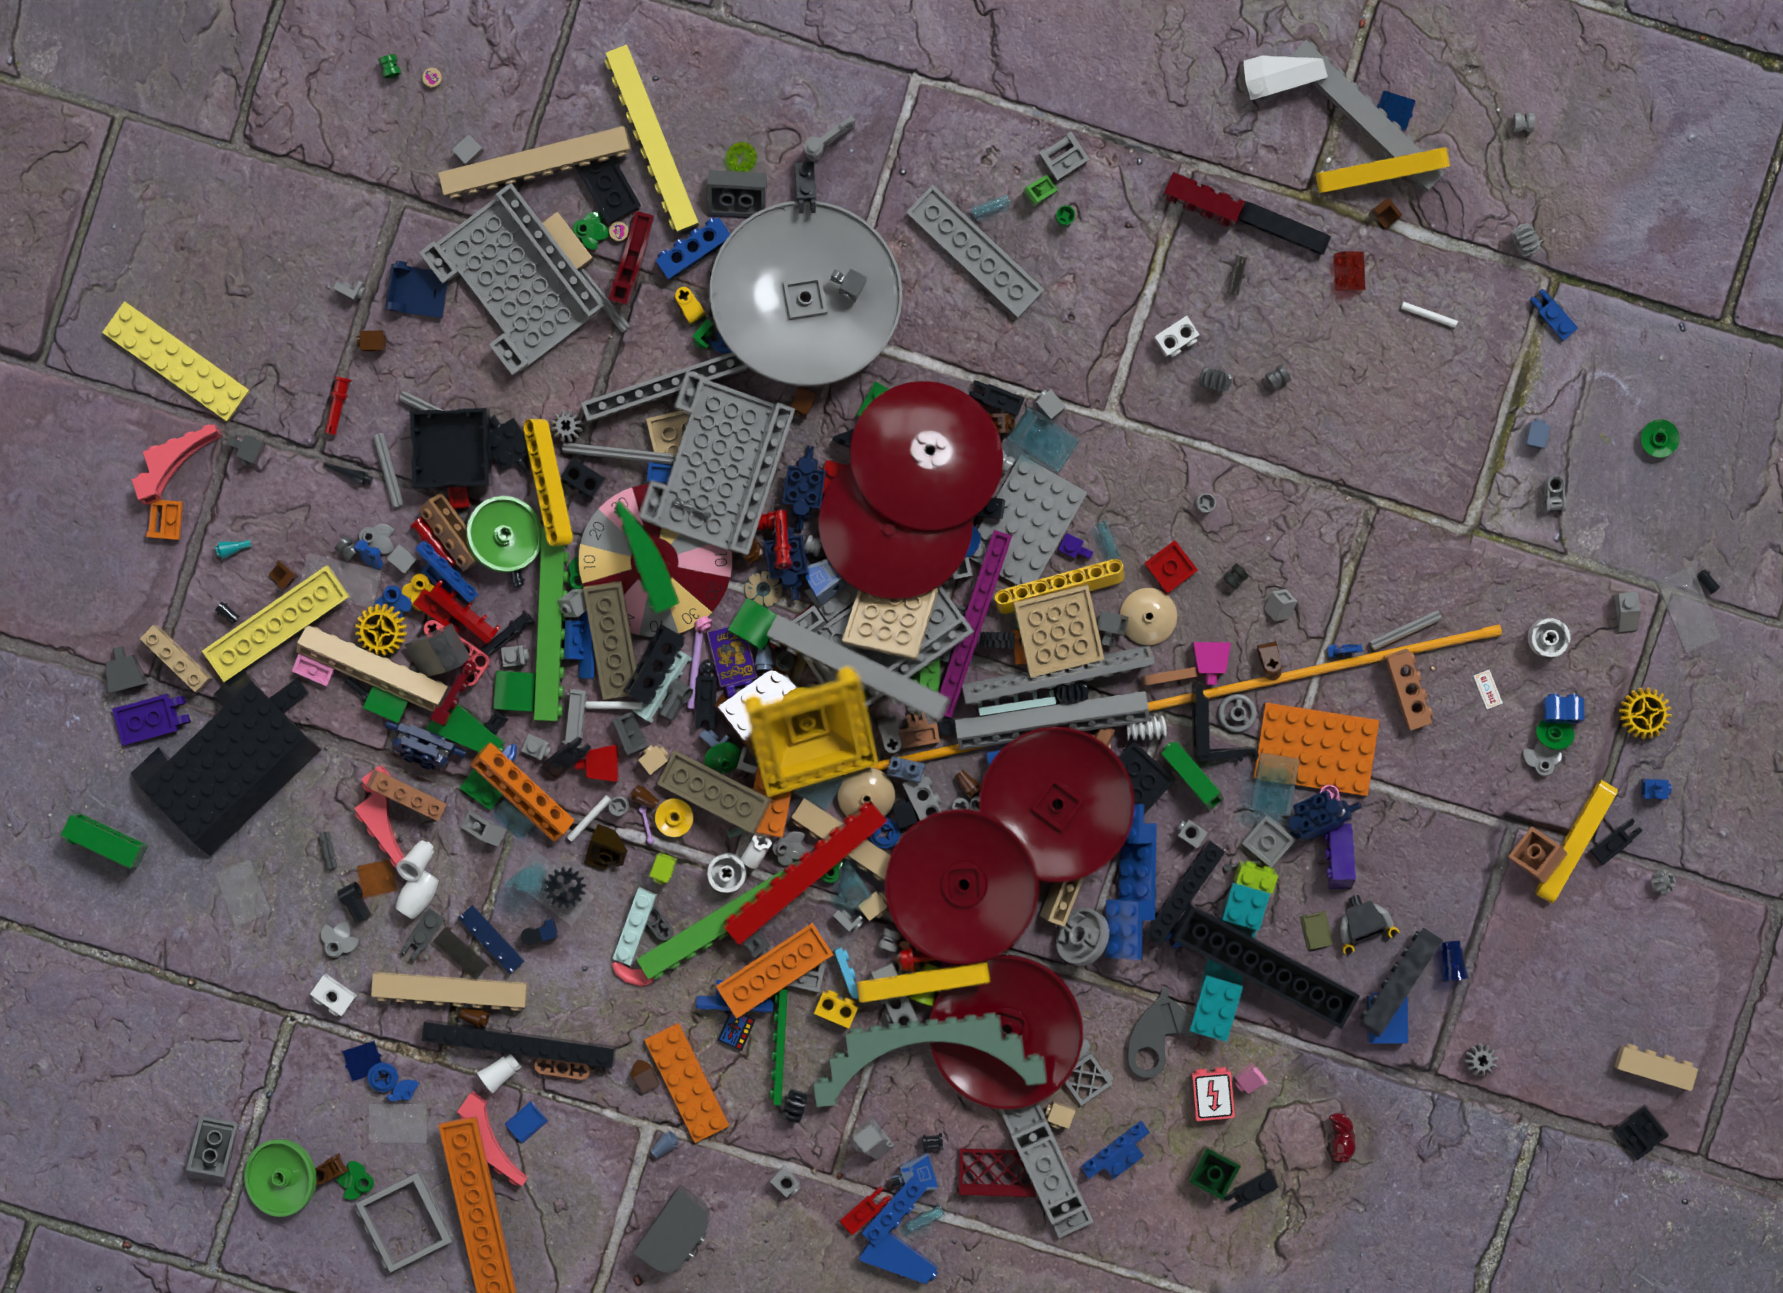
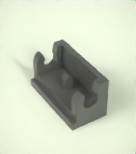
[613,711,648,755]

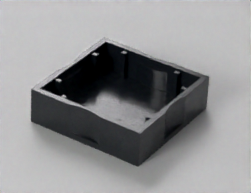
[410,408,493,489]

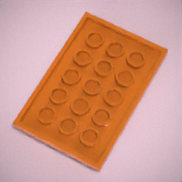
[1253,702,1380,796]

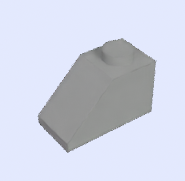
[1614,591,1640,632]
[461,810,507,847]

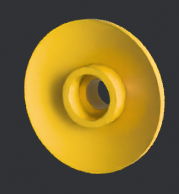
[655,799,693,837]

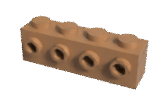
[418,492,478,572]

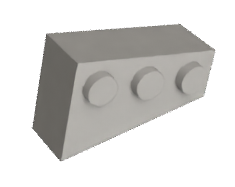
[852,1116,895,1160]

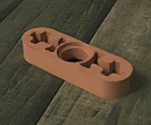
[1142,667,1198,686]
[535,1058,591,1080]

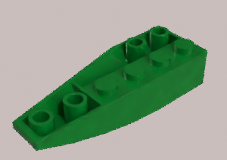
[614,501,680,613]

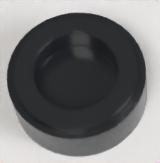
[937,717,956,736]

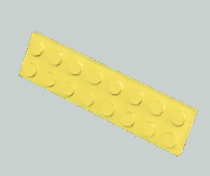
[102,301,250,422]
[202,565,350,682]

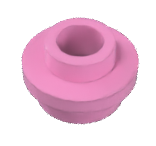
[694,616,713,633]

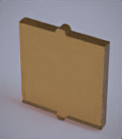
[357,859,397,897]

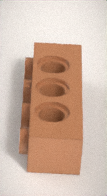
[1384,648,1433,731]
[366,769,447,821]

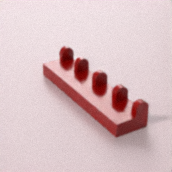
[428,579,501,644]

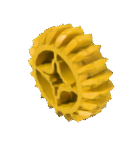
[355,604,407,656]
[1619,687,1672,739]

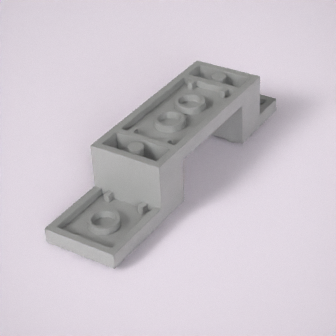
[1000,1102,1094,1238]

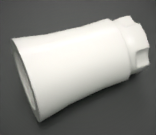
[397,840,434,882]
[477,1053,521,1094]

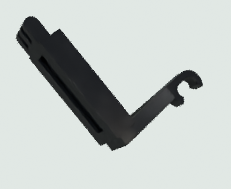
[1191,682,1259,762]

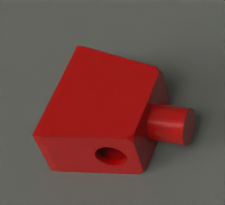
[575,744,619,782]

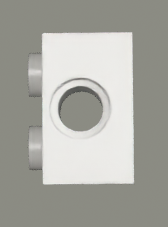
[310,974,358,1016]

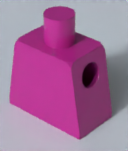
[1192,642,1231,685]

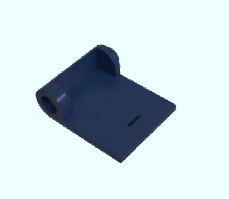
[385,260,448,318]

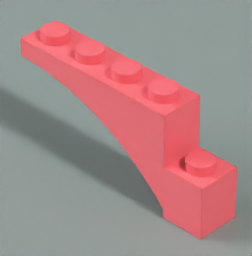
[132,424,222,505]
[354,765,404,869]
[457,1091,528,1186]

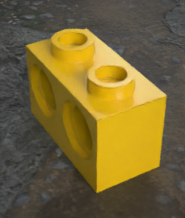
[814,990,858,1028]

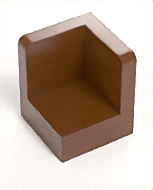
[1371,197,1402,229]
[269,560,299,590]

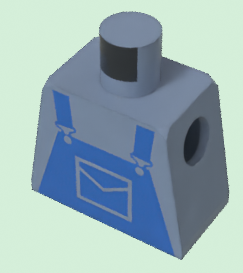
[803,559,845,605]
[891,1151,939,1191]

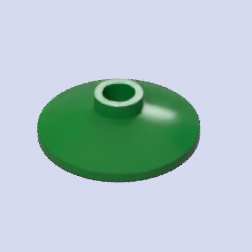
[1641,419,1680,458]
[1536,720,1575,750]
[704,742,741,774]

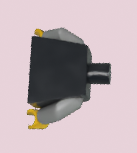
[1340,895,1400,955]

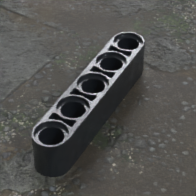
[1237,201,1331,255]

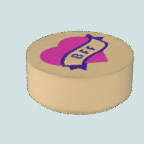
[423,68,443,88]
[609,222,629,242]

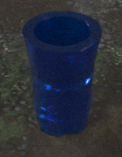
[1441,940,1469,981]

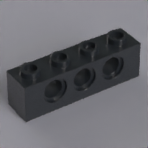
[624,624,685,705]

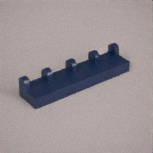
[458,905,525,975]

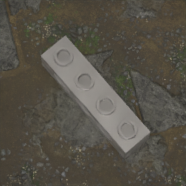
[903,774,942,820]
[870,962,920,1026]

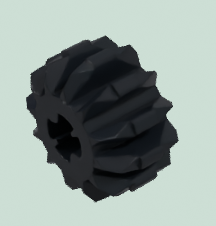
[1056,681,1089,704]
[782,1090,807,1123]

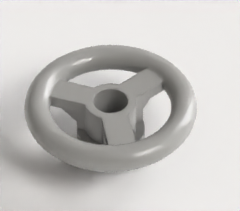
[1218,694,1256,732]

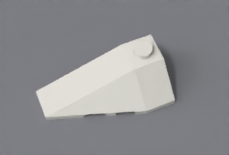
[1243,55,1328,100]

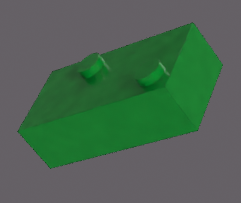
[60,813,148,868]

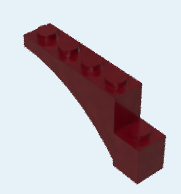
[608,211,655,306]

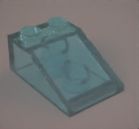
[1008,407,1080,472]
[1249,753,1299,816]

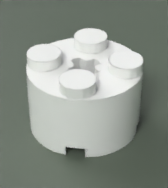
[1528,618,1570,657]
[707,853,747,893]

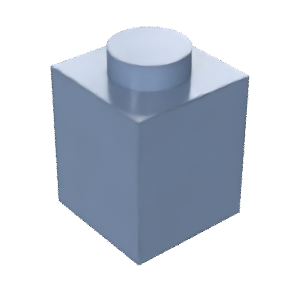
[1524,419,1550,449]

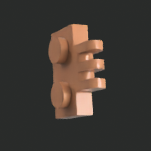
[899,714,940,748]

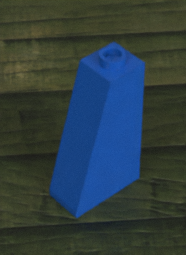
[859,1231,938,1284]

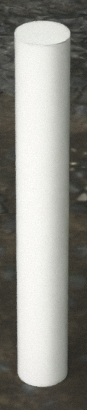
[1401,302,1458,328]
[585,701,643,709]
[567,795,611,842]

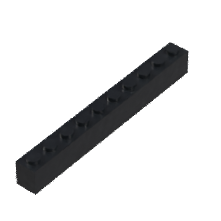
[421,1020,616,1068]

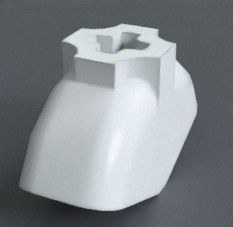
[741,833,775,869]

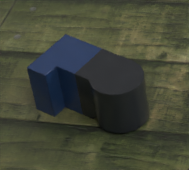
[521,918,559,945]

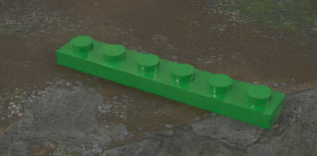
[770,988,788,1105]

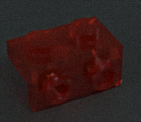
[1333,251,1366,292]

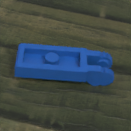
[1530,289,1578,341]

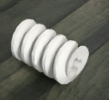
[1127,716,1167,741]

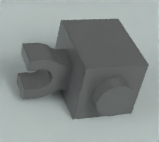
[830,268,867,302]
[227,435,266,466]
[1096,611,1129,647]
[742,929,770,958]

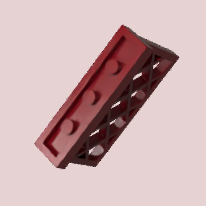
[958,1148,1036,1197]

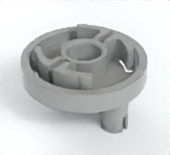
[1056,908,1109,966]

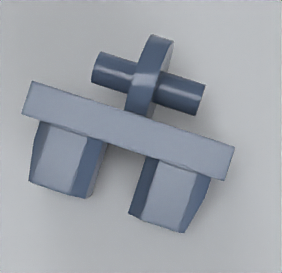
[887,756,926,783]

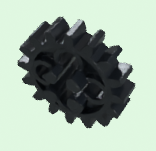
[544,867,587,909]

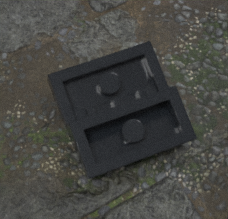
[1614,1104,1669,1160]

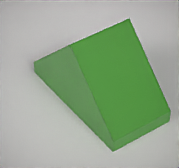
[1023,175,1058,208]

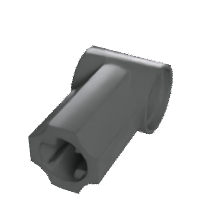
[659,679,693,720]

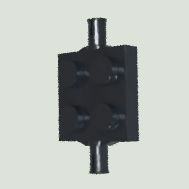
[490,414,530,474]

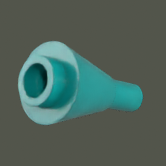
[215,539,252,560]

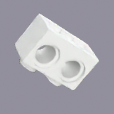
[1154,316,1199,358]

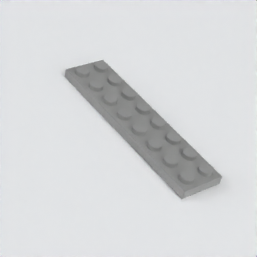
[906,185,1044,318]

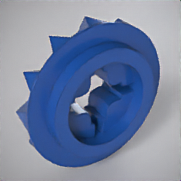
[870,818,900,848]
[368,1062,399,1092]

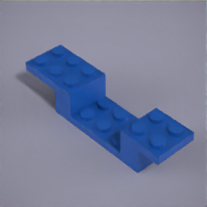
[1105,804,1157,960]

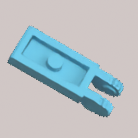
[833,947,859,999]

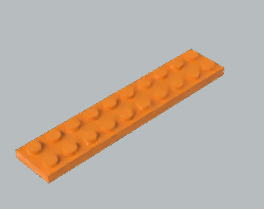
[438,1116,517,1293]

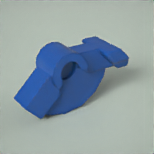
[354,540,383,569]
[1327,644,1363,659]
[387,1079,419,1102]

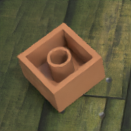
[1508,826,1568,884]

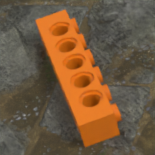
[470,742,574,842]

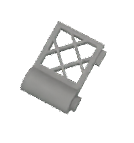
[804,116,855,161]
[1065,1038,1114,1106]

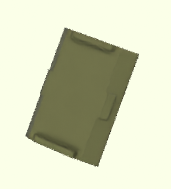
[1300,911,1333,950]

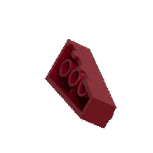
[1163,172,1245,228]

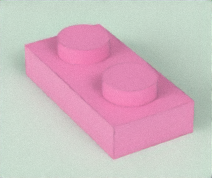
[292,654,335,686]

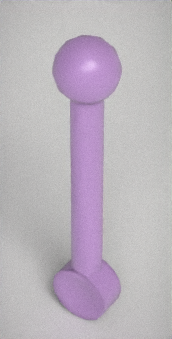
[639,805,654,845]

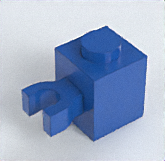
[1641,779,1672,799]

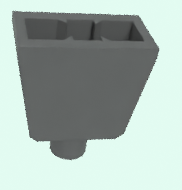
[106,646,148,693]

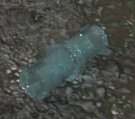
[971,194,1011,219]
[1095,520,1121,560]
[906,1205,945,1233]

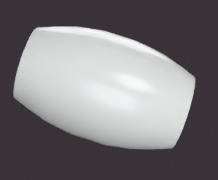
[395,870,439,919]

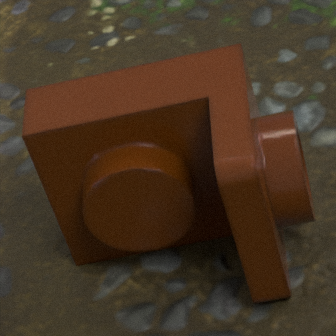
[989,413,1015,433]

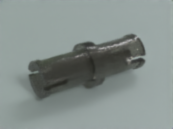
[1227,255,1248,296]

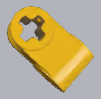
[675,287,707,325]

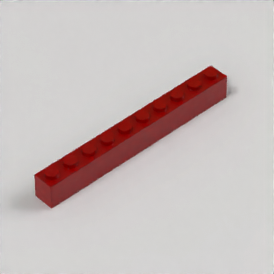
[724,801,887,945]

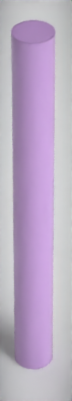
[687,632,703,708]

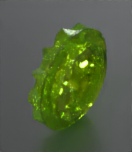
[726,142,757,172]

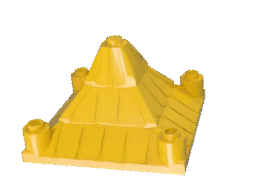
[743,667,878,797]

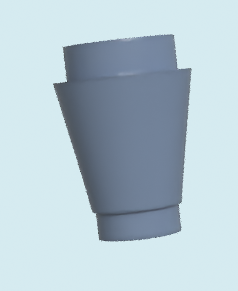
[755,644,774,672]
[651,1131,679,1158]

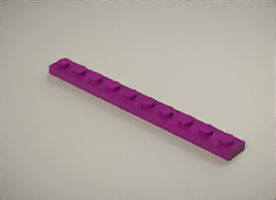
[939,530,1012,718]

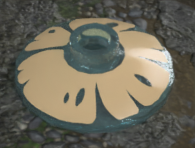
[745,570,783,608]

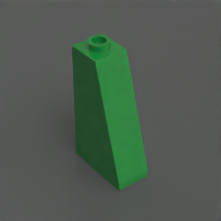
[426,703,505,752]
[1161,741,1224,811]

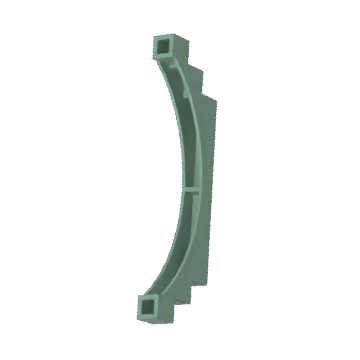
[814,1013,1047,1107]

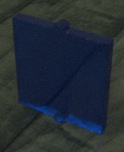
[1377,90,1416,131]
[342,1040,382,1081]

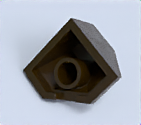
[584,824,628,871]

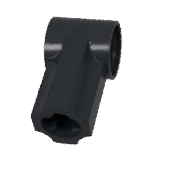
[337,882,371,923]

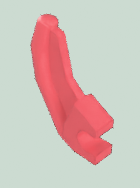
[612,962,654,987]

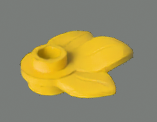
[402,574,434,611]

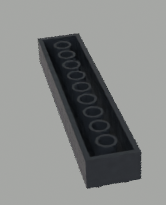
[1171,903,1360,1029]

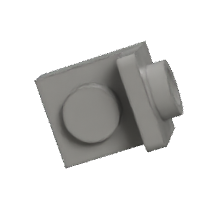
[333,281,366,301]
[501,645,529,667]
[521,734,551,760]
[833,909,863,931]

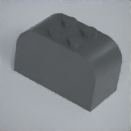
[633,1184,710,1272]

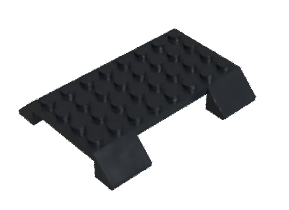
[131,669,321,856]

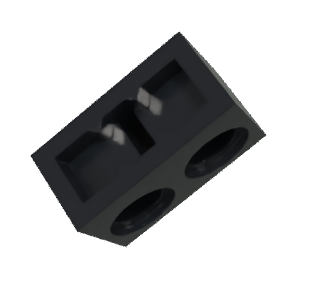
[561,458,606,499]

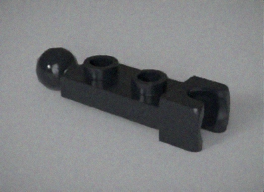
[696,659,717,729]

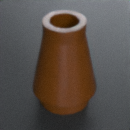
[955,770,981,799]
[630,784,659,810]
[460,1008,490,1028]

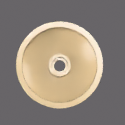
[1120,588,1177,645]
[837,767,895,816]

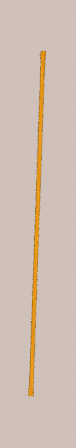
[750,624,1502,790]

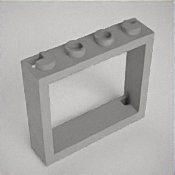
[356,1170,455,1272]

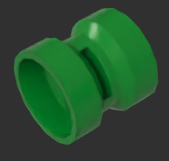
[378,54,402,79]
[1055,205,1075,227]

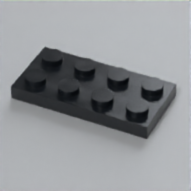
[574,155,641,225]

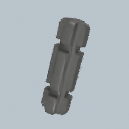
[319,831,337,869]

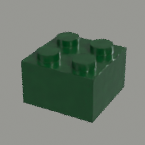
[1187,1145,1241,1200]

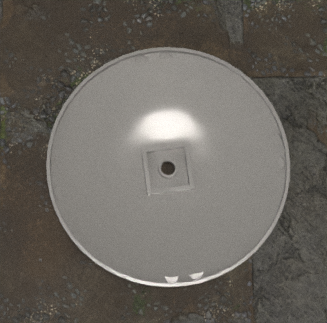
[710,201,902,386]

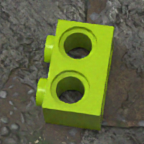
[650,852,678,885]

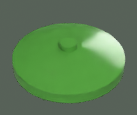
[466,496,542,573]
[244,1139,316,1217]

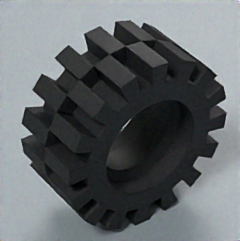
[980,632,1015,648]

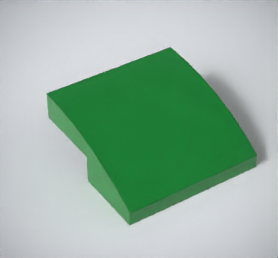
[728,598,777,651]
[494,671,536,712]
[363,686,409,723]

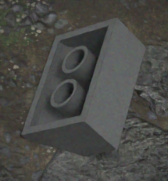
[708,170,767,217]

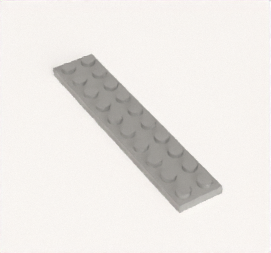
[962,645,1155,705]

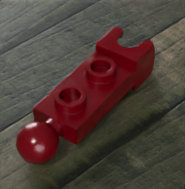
[430,660,476,726]

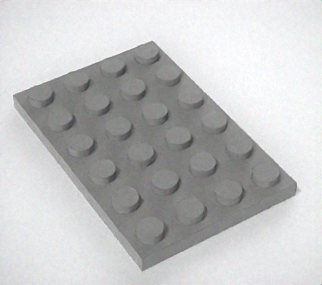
[969,455,1087,585]

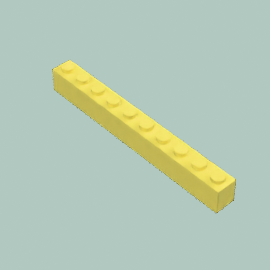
[604,44,699,233]

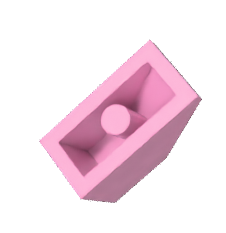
[1234,1063,1268,1094]

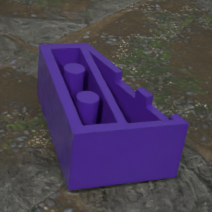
[1324,823,1356,890]

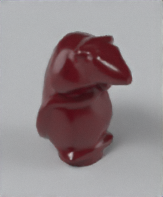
[1329,1113,1356,1163]

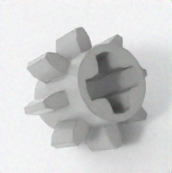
[1651,869,1676,895]

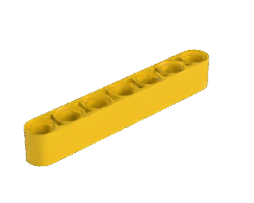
[1315,147,1450,193]
[523,419,573,546]
[995,559,1125,614]
[1535,780,1618,904]
[856,962,990,1002]

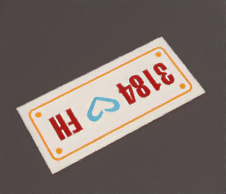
[1474,670,1503,709]

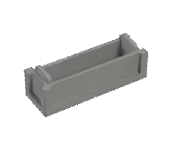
[562,689,588,748]

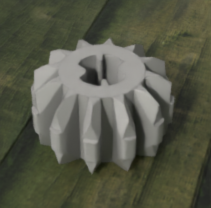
[1512,223,1541,257]
[551,410,583,442]
[1465,1043,1498,1076]

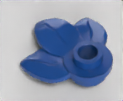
[374,585,412,619]

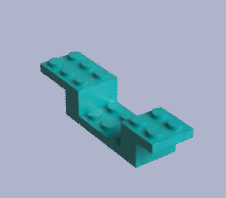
[1189,882,1270,1042]

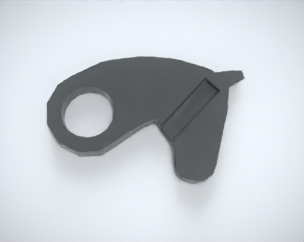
[1128,987,1198,1078]

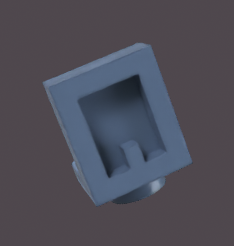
[700,729,730,747]

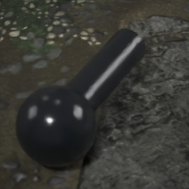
[344,677,371,704]

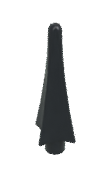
[323,462,373,485]

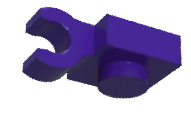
[1058,533,1093,559]

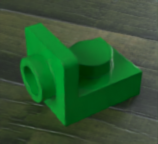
[692,319,714,350]

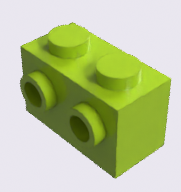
[1233,861,1278,894]

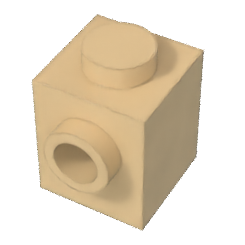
[638,745,669,775]
[858,891,888,921]
[1045,1101,1075,1129]

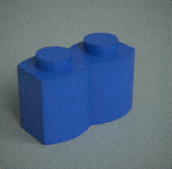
[1543,694,1585,724]

